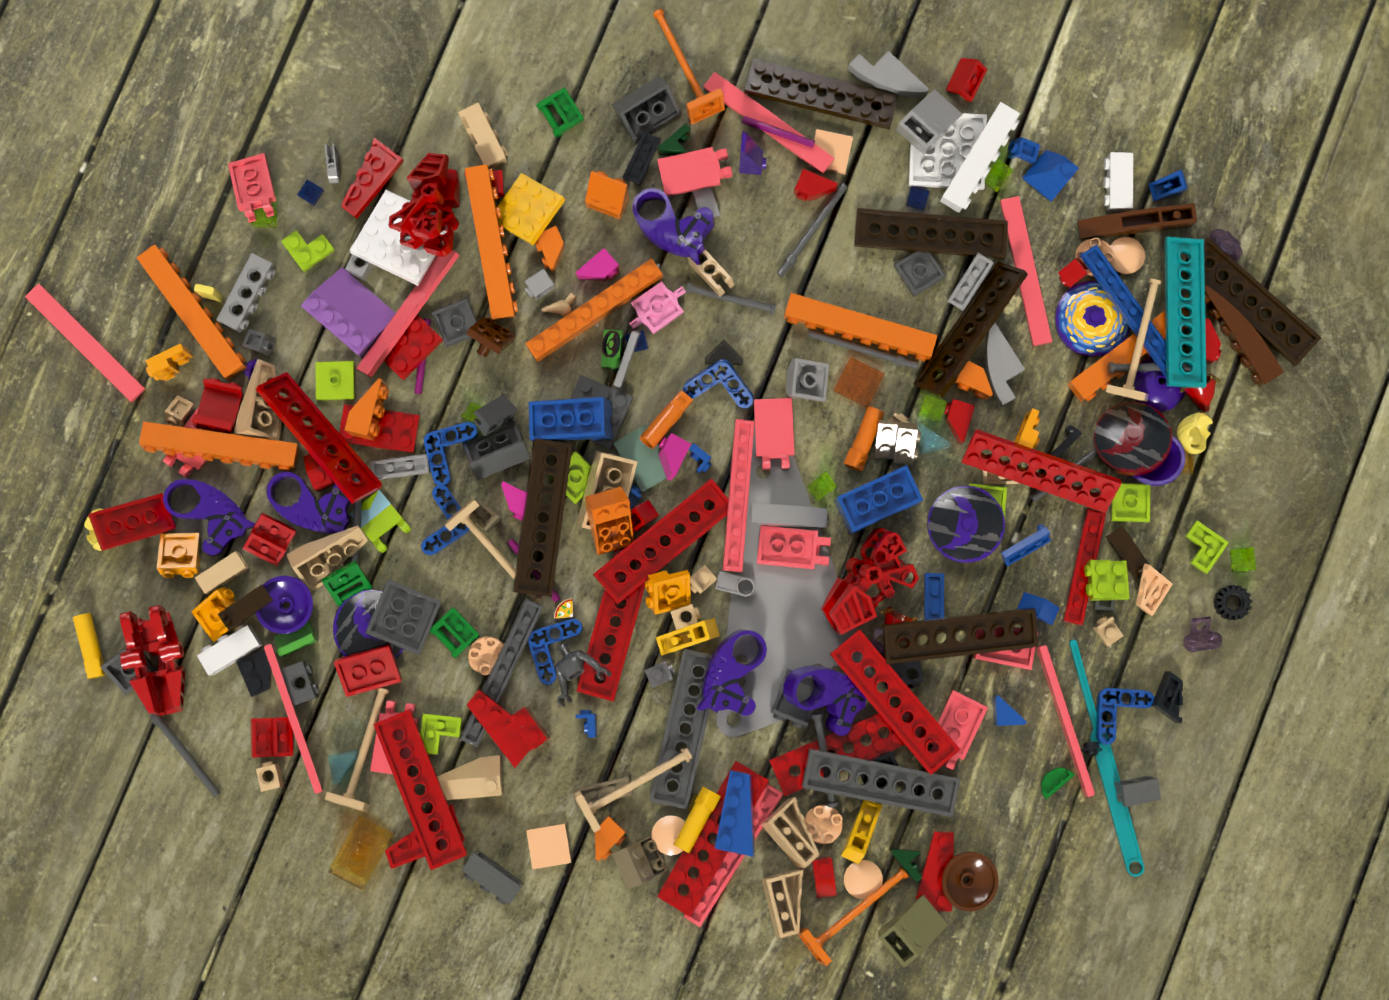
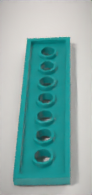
[1164,237,1207,389]

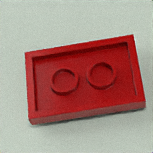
[384,314,443,381]
[334,644,402,697]

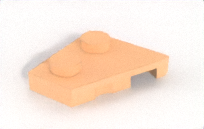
[1136,564,1173,616]

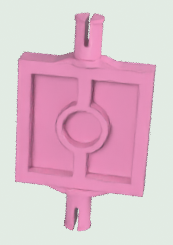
[629,281,686,334]

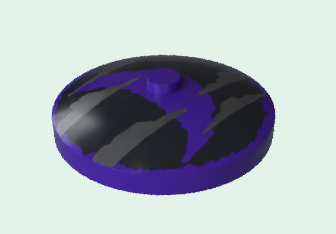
[927,486,1005,563]
[333,590,404,659]

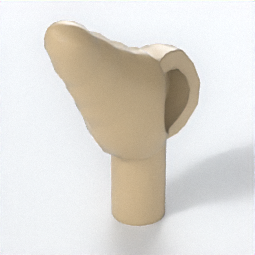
[541,292,577,317]

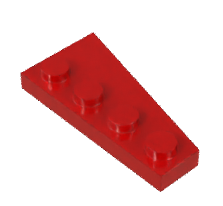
[341,138,404,219]
[467,689,530,768]
[385,804,466,869]
[915,831,954,912]

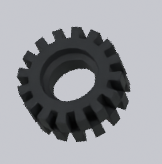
[1213,585,1252,620]

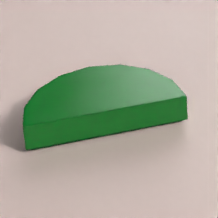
[1040,768,1075,800]

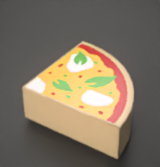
[554,598,574,619]

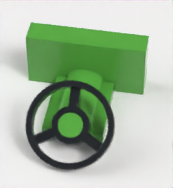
[601,329,623,369]

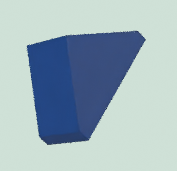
[1149,170,1188,202]
[1017,592,1059,625]
[993,695,1027,726]

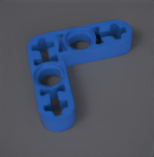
[683,359,753,408]
[424,422,479,486]
[421,485,470,556]
[528,619,582,685]
[1096,688,1154,745]

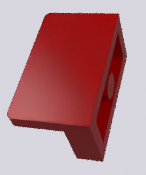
[946,58,988,102]

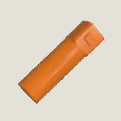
[639,390,693,449]
[843,406,885,472]

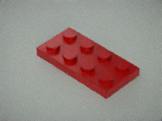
[339,404,420,453]
[88,493,176,551]

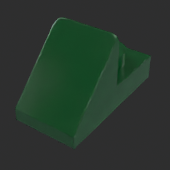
[658,123,691,156]
[889,848,923,883]

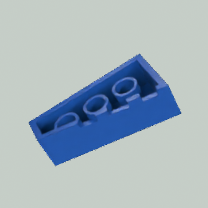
[715,770,755,857]

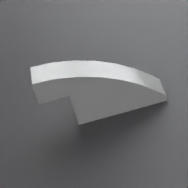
[848,51,929,98]
[984,323,1025,408]
[751,503,827,528]

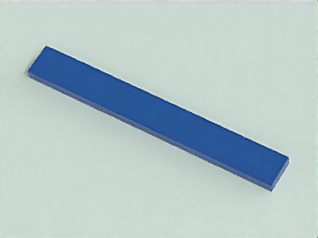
[1080,244,1185,378]

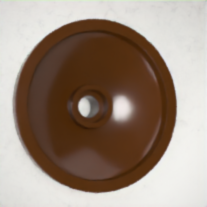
[941,852,999,912]

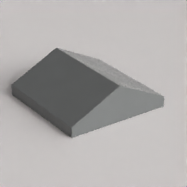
[100,647,157,695]

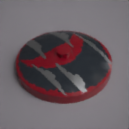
[1094,402,1172,476]

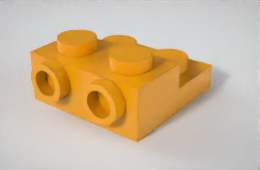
[145,344,193,381]
[1014,408,1040,449]
[157,533,201,578]
[645,570,691,615]
[191,587,238,643]

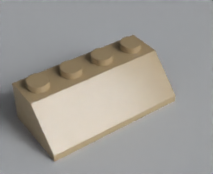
[577,450,638,530]

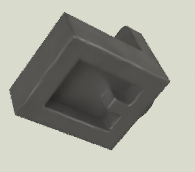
[242,329,276,356]
[644,661,675,688]

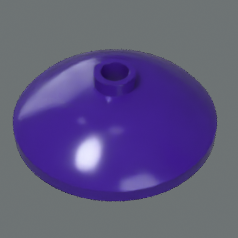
[1133,356,1186,412]
[1133,436,1185,486]
[256,576,313,634]

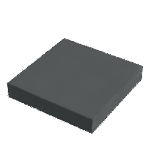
[894,252,946,297]
[432,298,477,348]

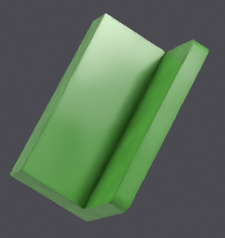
[274,621,318,657]

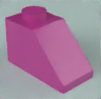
[575,248,620,281]
[658,433,691,481]
[501,481,526,521]

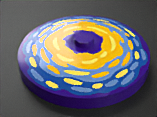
[1054,281,1130,357]

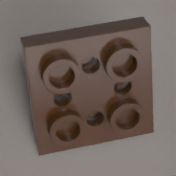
[466,317,516,357]

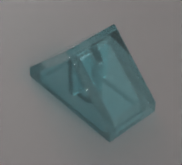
[917,423,952,455]
[328,750,360,785]

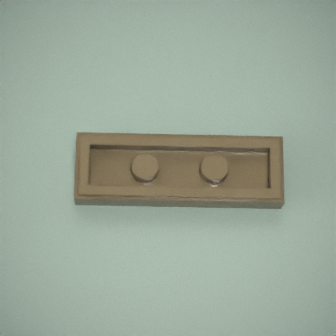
[572,776,633,809]

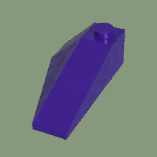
[739,131,767,175]

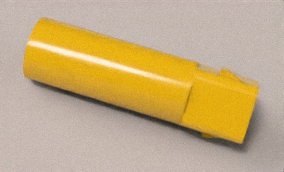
[72,613,107,679]
[673,787,721,853]

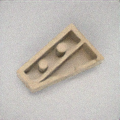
[458,102,508,169]
[761,797,819,869]
[761,869,803,938]

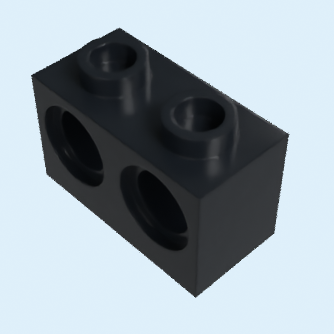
[882,661,924,690]

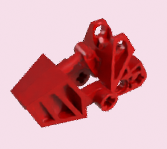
[388,153,460,257]
[821,527,919,635]
[120,605,186,716]

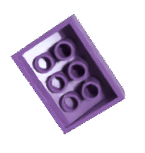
[301,267,396,359]

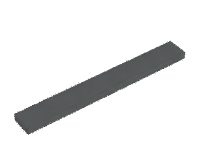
[459,598,544,747]

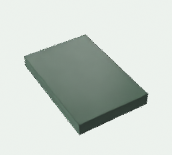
[613,424,667,493]

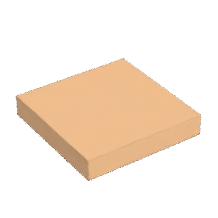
[808,129,853,174]
[526,824,571,869]

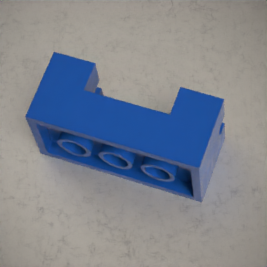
[529,397,613,441]
[834,465,923,535]

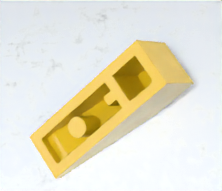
[656,618,720,656]
[841,800,882,864]

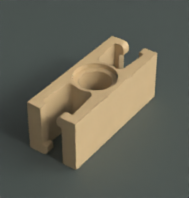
[687,250,734,297]
[195,551,250,595]

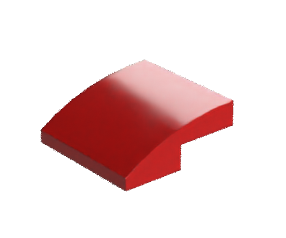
[242,512,296,566]
[250,717,293,758]

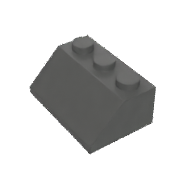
[611,76,682,143]
[462,421,530,481]
[462,849,525,905]

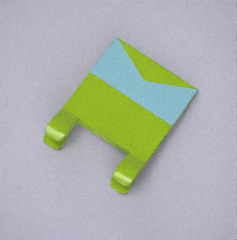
[350,490,411,553]

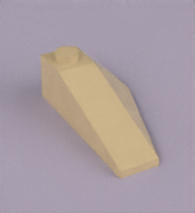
[234,359,282,441]
[287,525,368,592]

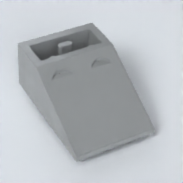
[896,89,962,155]

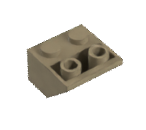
[612,835,668,890]

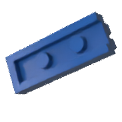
[1001,524,1051,566]
[924,573,944,620]

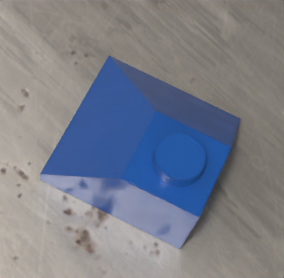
[1022,150,1079,202]

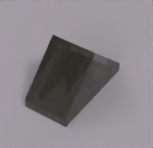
[704,339,743,366]

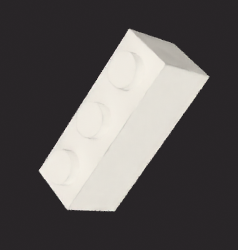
[1103,152,1133,213]
[197,624,263,676]

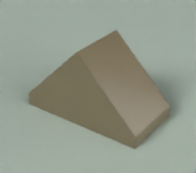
[470,499,501,533]

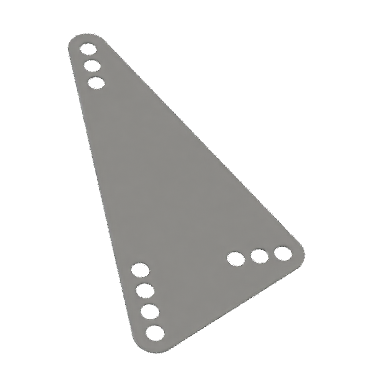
[716,423,873,737]

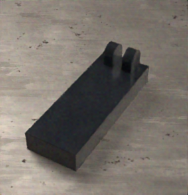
[623,131,661,186]
[1040,425,1082,472]

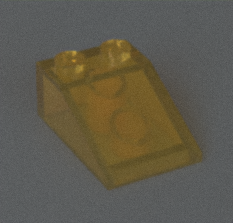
[329,816,394,890]

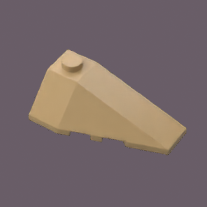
[425,755,504,800]

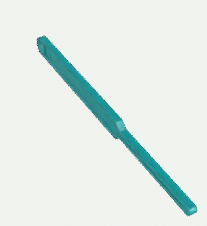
[1069,640,1144,877]

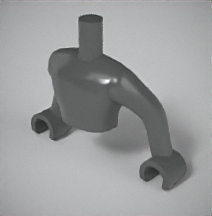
[555,644,612,707]

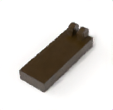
[1105,525,1150,579]
[218,584,274,631]

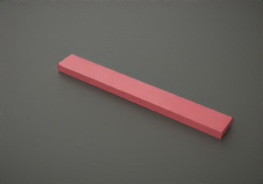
[703,72,835,174]
[1000,196,1052,346]
[356,250,459,378]
[25,283,146,402]
[722,419,755,572]
[264,644,323,794]
[1036,645,1095,797]
[684,784,783,927]

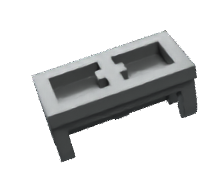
[474,394,517,436]
[1114,775,1161,807]

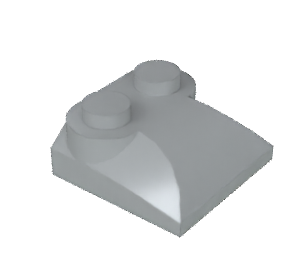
[786,358,829,402]

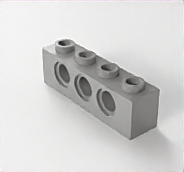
[216,253,276,333]

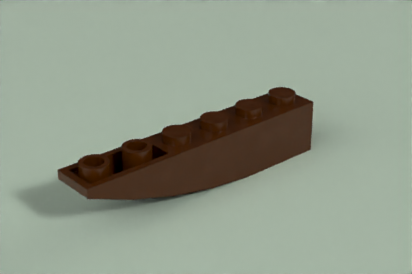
[1077,203,1197,240]
[1205,285,1284,387]

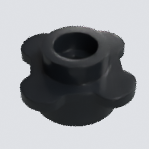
[1081,742,1103,756]

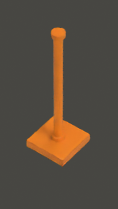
[653,9,725,125]
[797,867,908,966]

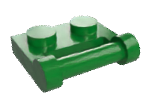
[536,87,584,137]
[322,560,373,606]
[429,607,480,659]

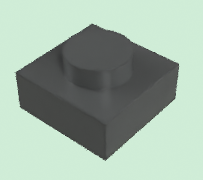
[1093,600,1115,612]

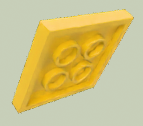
[497,173,565,246]

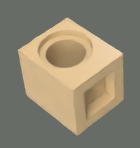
[670,604,701,630]
[256,761,284,792]

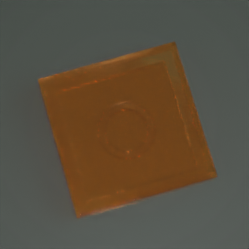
[833,357,884,408]

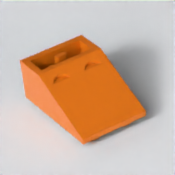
[585,171,629,220]
[345,378,389,441]
[585,486,634,555]

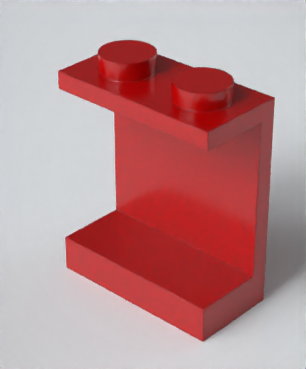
[192,378,243,434]
[508,707,550,751]

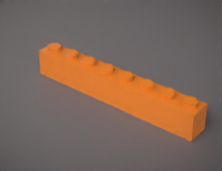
[464,164,518,320]
[136,244,247,381]
[525,258,663,363]
[784,293,937,361]
[1067,293,1189,402]
[139,421,300,472]

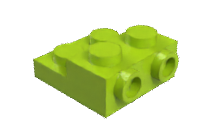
[1084,560,1130,601]

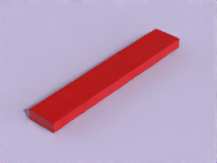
[1063,509,1106,626]

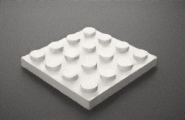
[908,113,987,190]
[350,190,447,286]

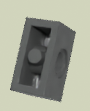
[280,661,320,706]

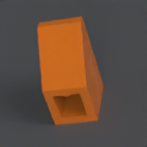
[535,226,565,273]
[954,361,993,400]
[595,815,626,861]

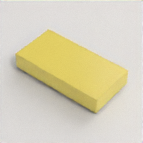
[194,284,223,303]

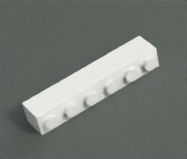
[940,102,1020,213]

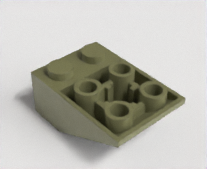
[878,895,948,968]

